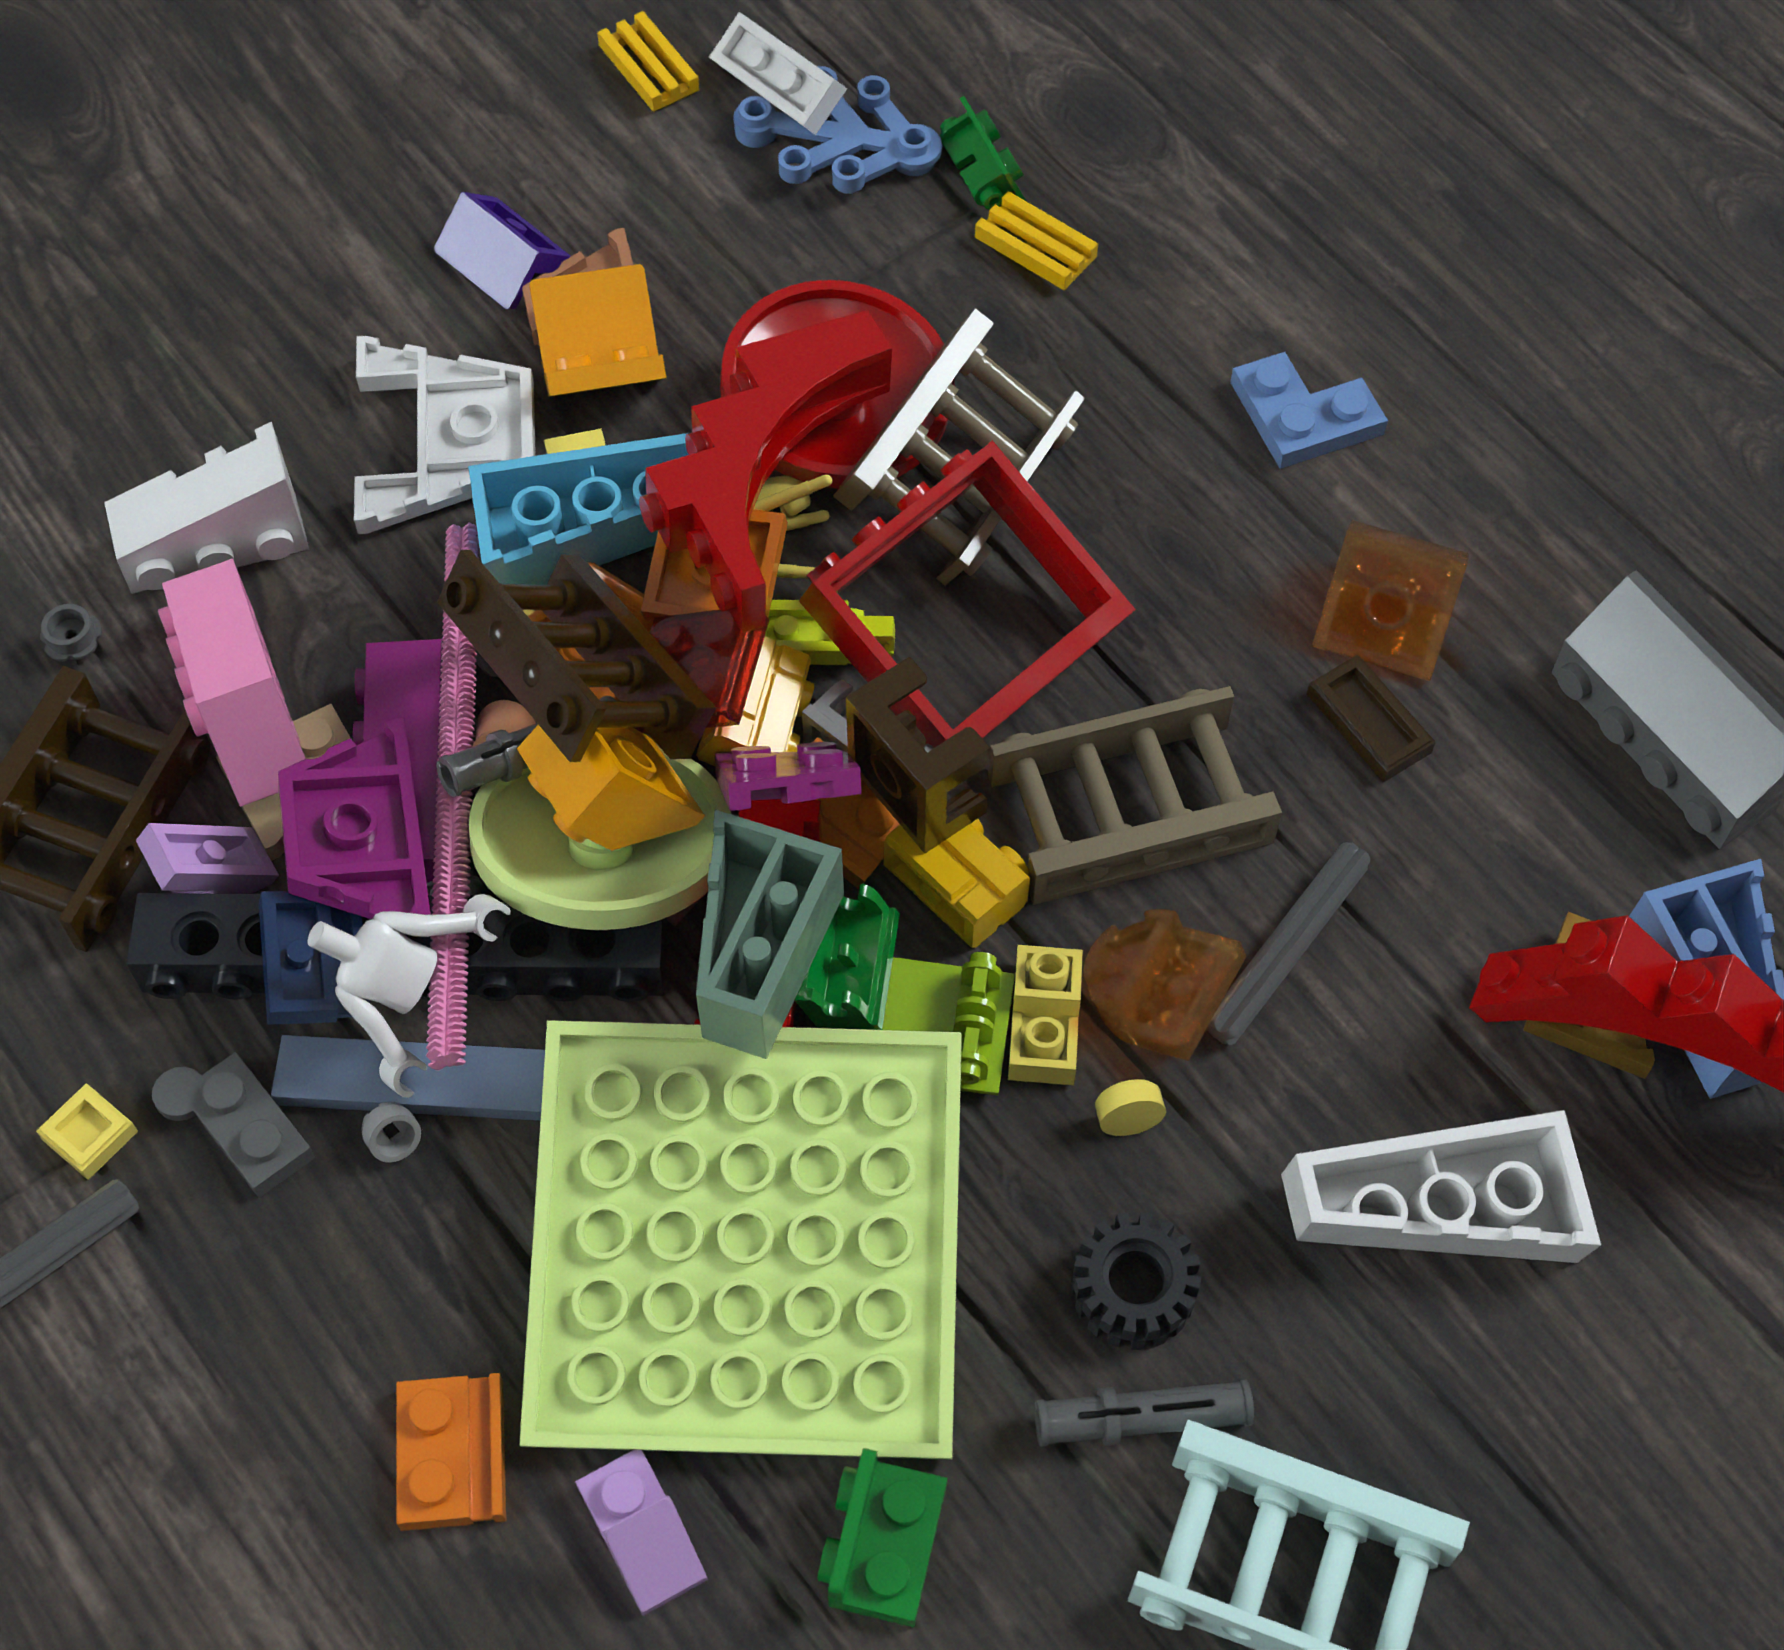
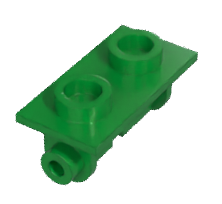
[939,96,1026,210]

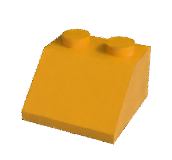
[517,724,705,851]

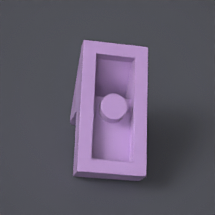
[136,823,279,894]
[575,1450,708,1616]

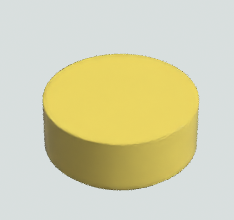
[1095,1079,1166,1136]

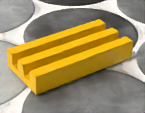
[597,11,699,112]
[975,191,1098,291]

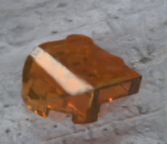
[1083,909,1247,1061]

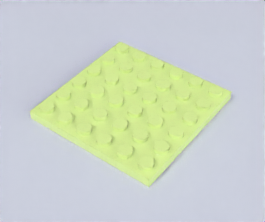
[520,1021,962,1460]

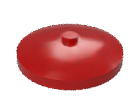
[720,280,955,488]

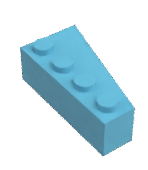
[468,433,689,585]

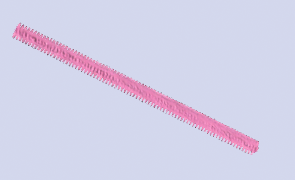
[426,523,480,1070]

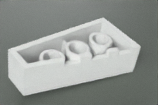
[1281,1110,1601,1263]

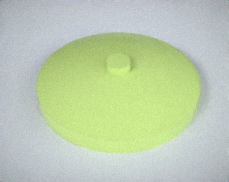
[469,743,731,930]

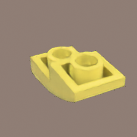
[1008,945,1083,1085]

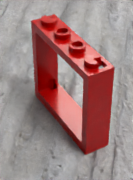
[799,440,1136,748]

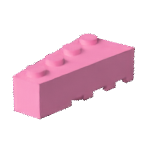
[158,559,306,807]

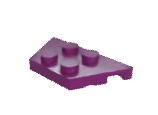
[278,717,431,919]
[714,742,861,810]

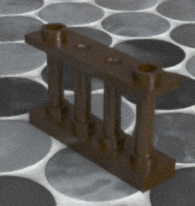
[437,550,716,762]
[0,666,210,952]

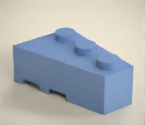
[1629,859,1784,1099]

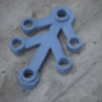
[734,66,942,193]

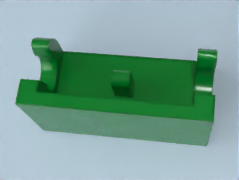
[795,884,900,1030]

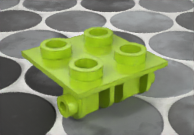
[882,952,1015,1096]

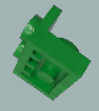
[818,1448,948,1628]

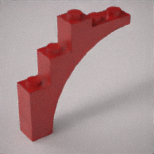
[639,310,892,633]
[1469,915,1784,1092]

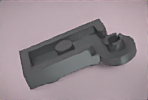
[152,1052,315,1198]

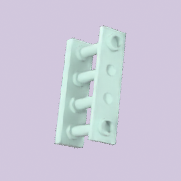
[1128,1420,1470,1650]

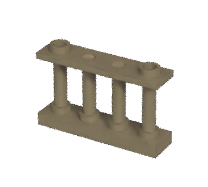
[833,308,1084,586]
[988,686,1282,905]

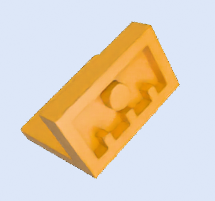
[529,264,666,397]

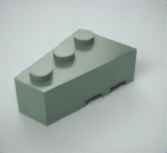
[696,810,844,1059]

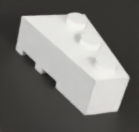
[104,422,309,594]

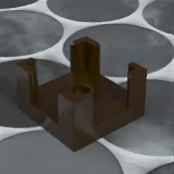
[846,656,991,853]

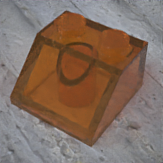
[1312,520,1469,681]

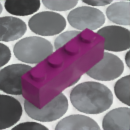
[353,639,443,883]

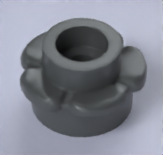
[40,604,102,662]

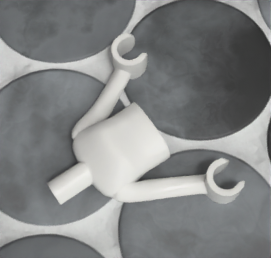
[308,894,511,1098]

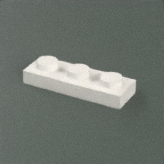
[709,12,847,135]

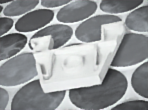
[354,336,536,534]

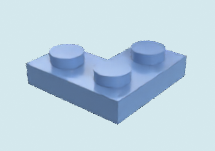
[1230,352,1388,469]

